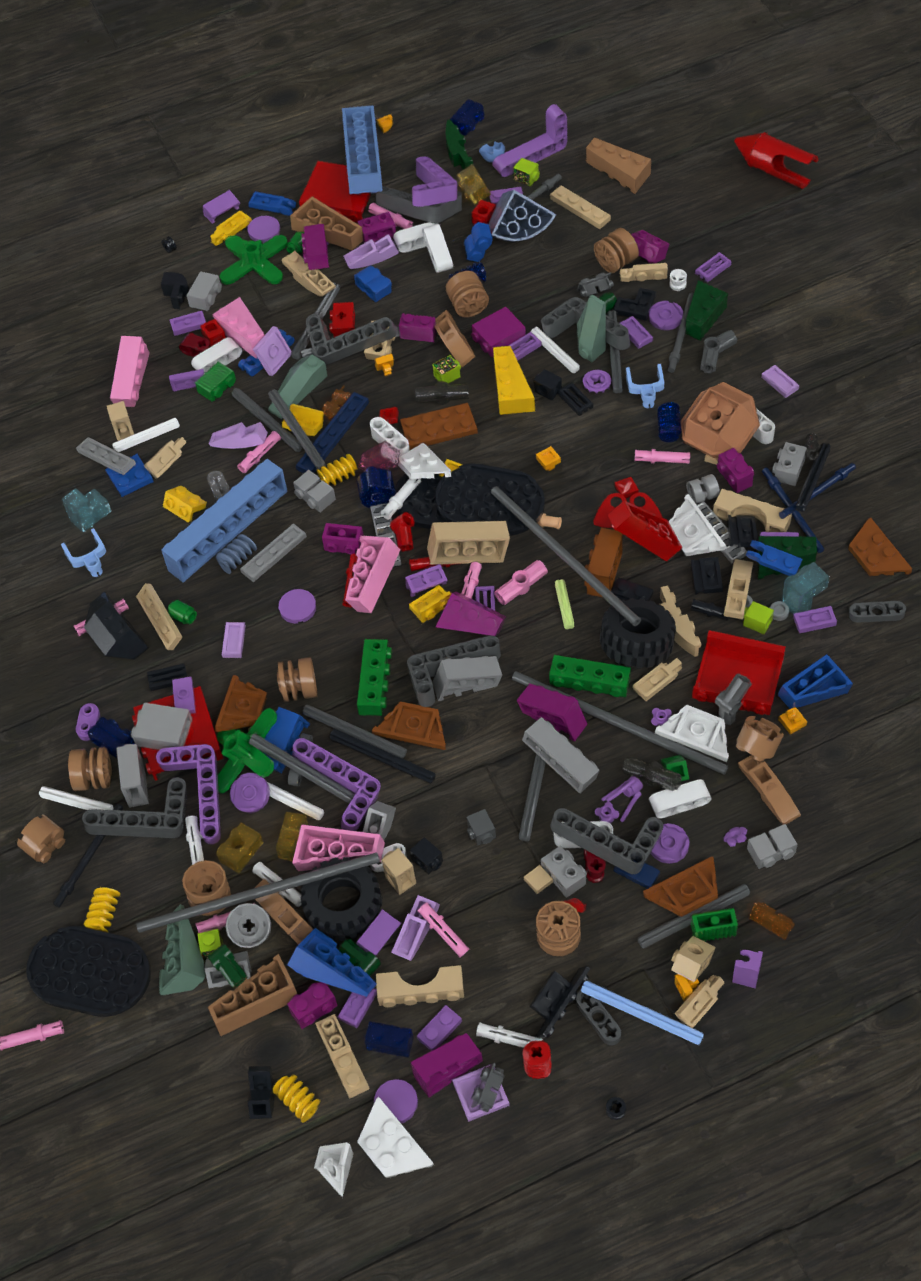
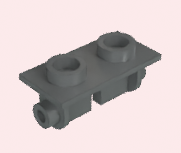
[577,272,614,297]
[471,1063,505,1112]

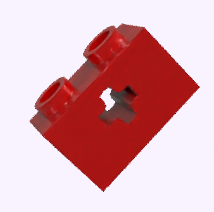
[329,302,355,338]

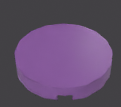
[248,216,280,243]
[649,301,683,330]
[279,589,316,624]
[230,773,270,813]
[651,823,690,864]
[374,1079,418,1123]

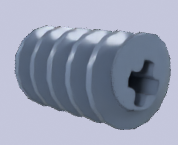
[216,534,257,574]

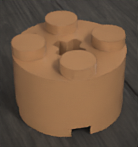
[736,716,784,762]
[17,815,65,864]

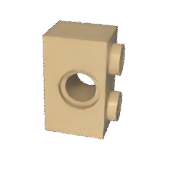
[107,401,134,441]
[671,936,716,982]

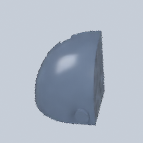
[489,190,556,241]

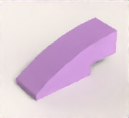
[344,234,399,269]
[209,422,268,449]
[391,895,440,961]

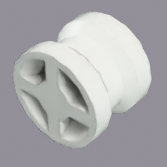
[669,269,687,291]

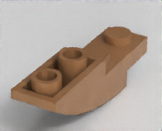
[435,310,475,367]
[738,755,801,825]
[255,878,314,945]

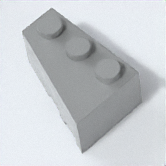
[432,656,502,701]

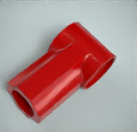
[390,512,415,552]

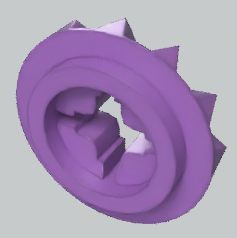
[583,370,611,394]

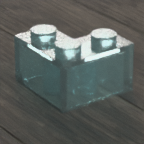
[62,488,111,532]
[782,562,829,615]

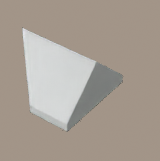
[314,1142,353,1198]

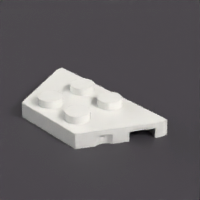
[397,443,451,479]
[669,494,727,556]
[655,705,729,762]
[358,1097,434,1178]

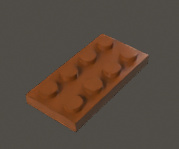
[400,403,478,450]

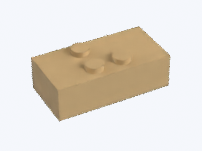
[427,521,510,564]

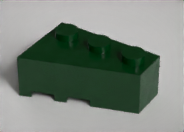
[685,280,728,340]
[757,536,817,580]

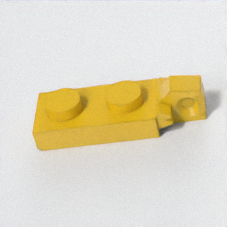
[210,211,252,246]

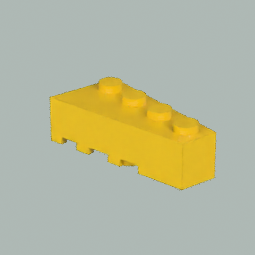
[493,346,535,415]

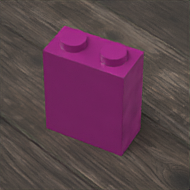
[471,307,526,357]

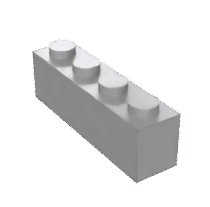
[522,717,600,793]

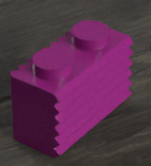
[399,313,437,342]

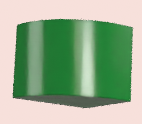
[661,755,689,784]

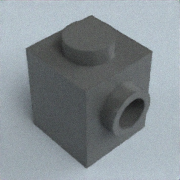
[466,809,496,846]

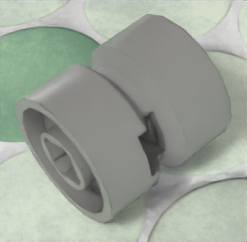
[686,474,720,504]

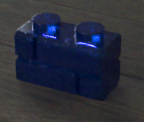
[450,99,485,136]
[87,717,135,759]
[364,1021,414,1058]

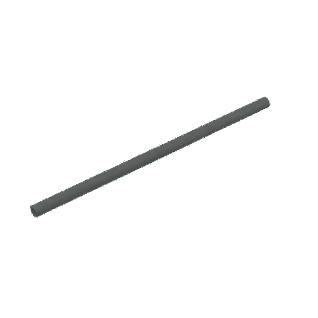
[491,486,641,626]
[512,671,728,775]
[136,852,380,933]

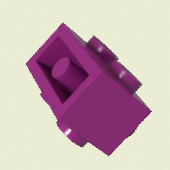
[358,211,396,243]
[631,230,669,263]
[717,448,754,493]
[322,523,363,555]
[287,982,338,1029]

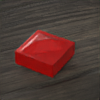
[379,407,399,424]
[614,477,639,498]
[564,898,587,913]

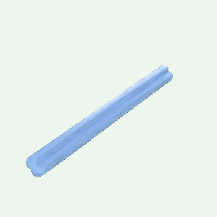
[581,981,704,1045]

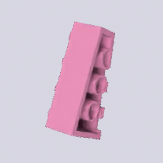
[213,297,265,358]
[110,336,150,407]
[345,536,400,613]
[292,825,385,871]

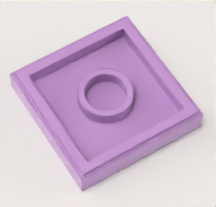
[253,326,292,376]
[452,1064,509,1122]

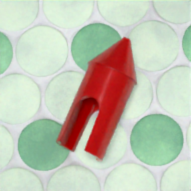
[734,132,818,189]

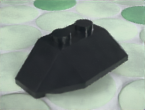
[84,592,149,660]

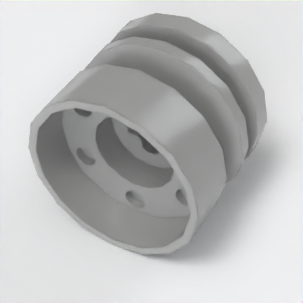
[226,903,272,948]

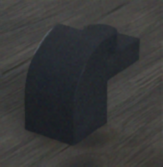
[161,272,189,309]
[248,1066,275,1119]

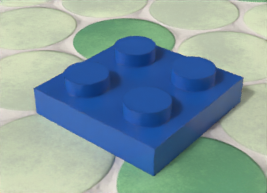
[105,454,154,497]

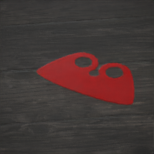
[593,492,662,528]

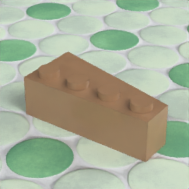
[586,138,651,194]
[290,197,363,250]
[208,954,297,1036]

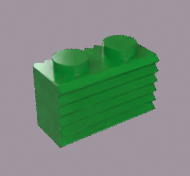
[195,362,236,402]
[691,908,738,942]

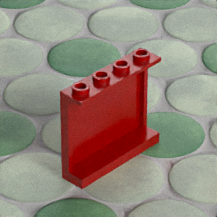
[299,161,371,223]
[692,630,786,715]
[132,686,223,781]

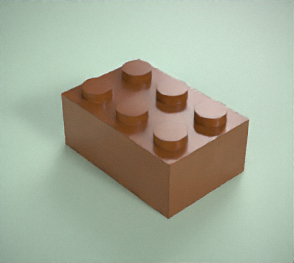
[584,528,623,597]

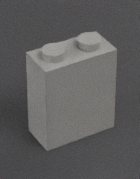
[131,703,193,750]
[117,744,149,808]

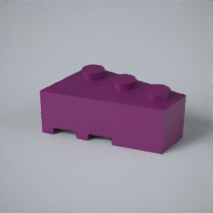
[301,224,329,270]
[436,591,506,636]
[517,684,587,741]
[411,1033,483,1098]

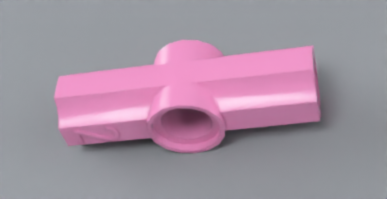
[494,560,548,605]

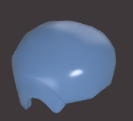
[479,141,505,163]

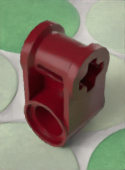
[179,333,210,357]
[584,842,606,883]

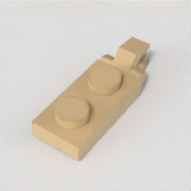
[620,263,668,282]
[144,437,187,479]
[633,658,682,701]
[675,975,725,1028]

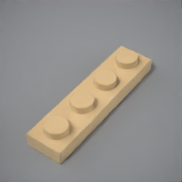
[550,186,611,229]
[136,583,182,650]

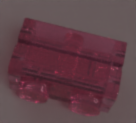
[359,440,400,477]

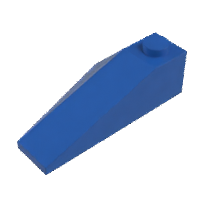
[288,928,377,997]

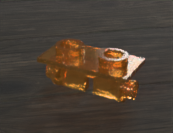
[322,385,351,421]
[749,901,795,940]

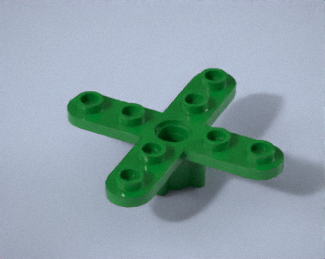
[220,235,288,285]
[217,708,277,794]

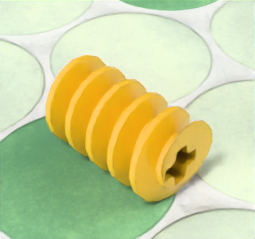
[317,454,357,486]
[84,887,120,933]
[273,1075,320,1123]

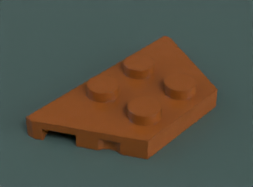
[848,518,912,576]
[215,675,267,732]
[372,702,446,750]
[643,856,718,917]

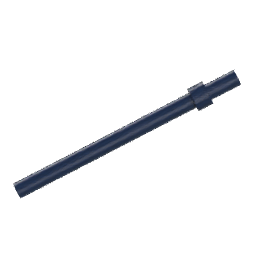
[779,463,856,519]
[762,467,824,553]

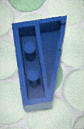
[778,654,853,709]
[263,707,310,773]

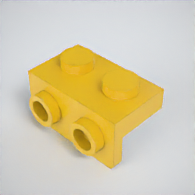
[282,404,324,436]
[163,486,207,523]
[409,585,452,623]

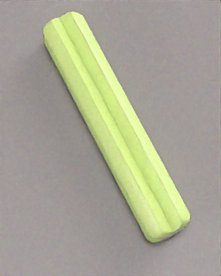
[555,579,574,630]

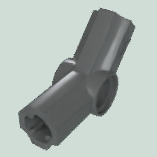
[700,330,737,374]
[715,674,752,725]

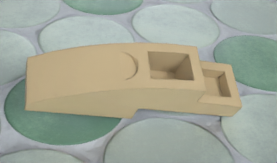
[282,251,336,296]
[724,559,753,619]
[660,586,701,657]
[315,1014,369,1099]

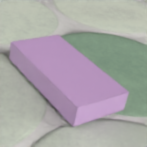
[761,365,799,398]
[222,622,246,658]

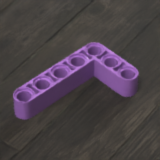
[492,104,567,177]
[412,157,457,207]
[292,738,380,831]
[156,744,221,844]

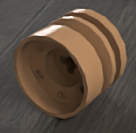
[594,228,639,273]
[446,271,489,317]
[277,657,317,702]
[68,747,112,791]
[182,860,231,916]
[536,901,581,956]

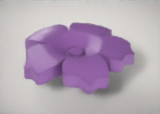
[724,827,747,847]

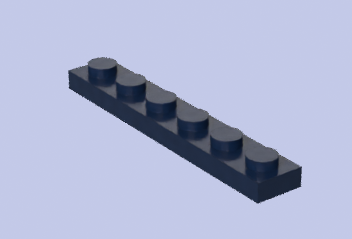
[296,392,369,473]

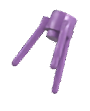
[602,776,643,822]

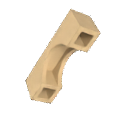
[713,489,792,532]
[376,965,464,1007]

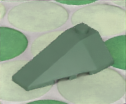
[577,295,606,362]

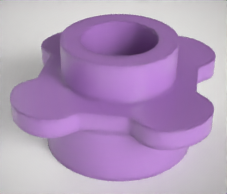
[651,708,672,727]
[595,802,619,823]

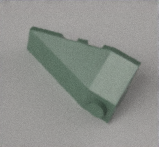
[268,355,328,419]
[159,904,205,995]

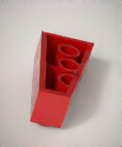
[608,501,683,561]

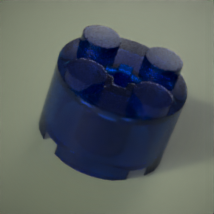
[357,466,396,508]

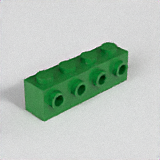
[357,639,392,716]
[549,655,631,697]

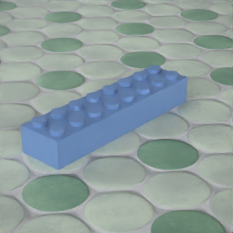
[342,106,382,194]
[161,459,288,582]

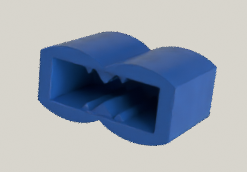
[464,222,492,262]
[354,265,392,302]

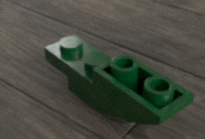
[445,120,474,175]

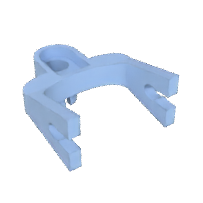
[626,364,664,408]
[61,528,106,577]

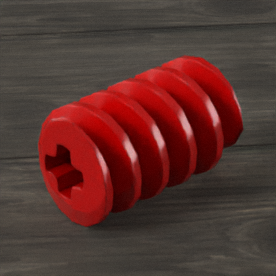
[523,1041,552,1079]

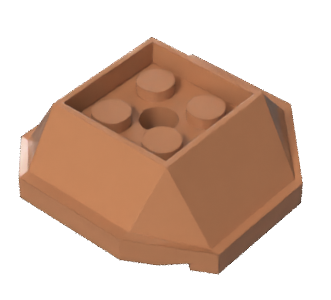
[681,382,760,458]

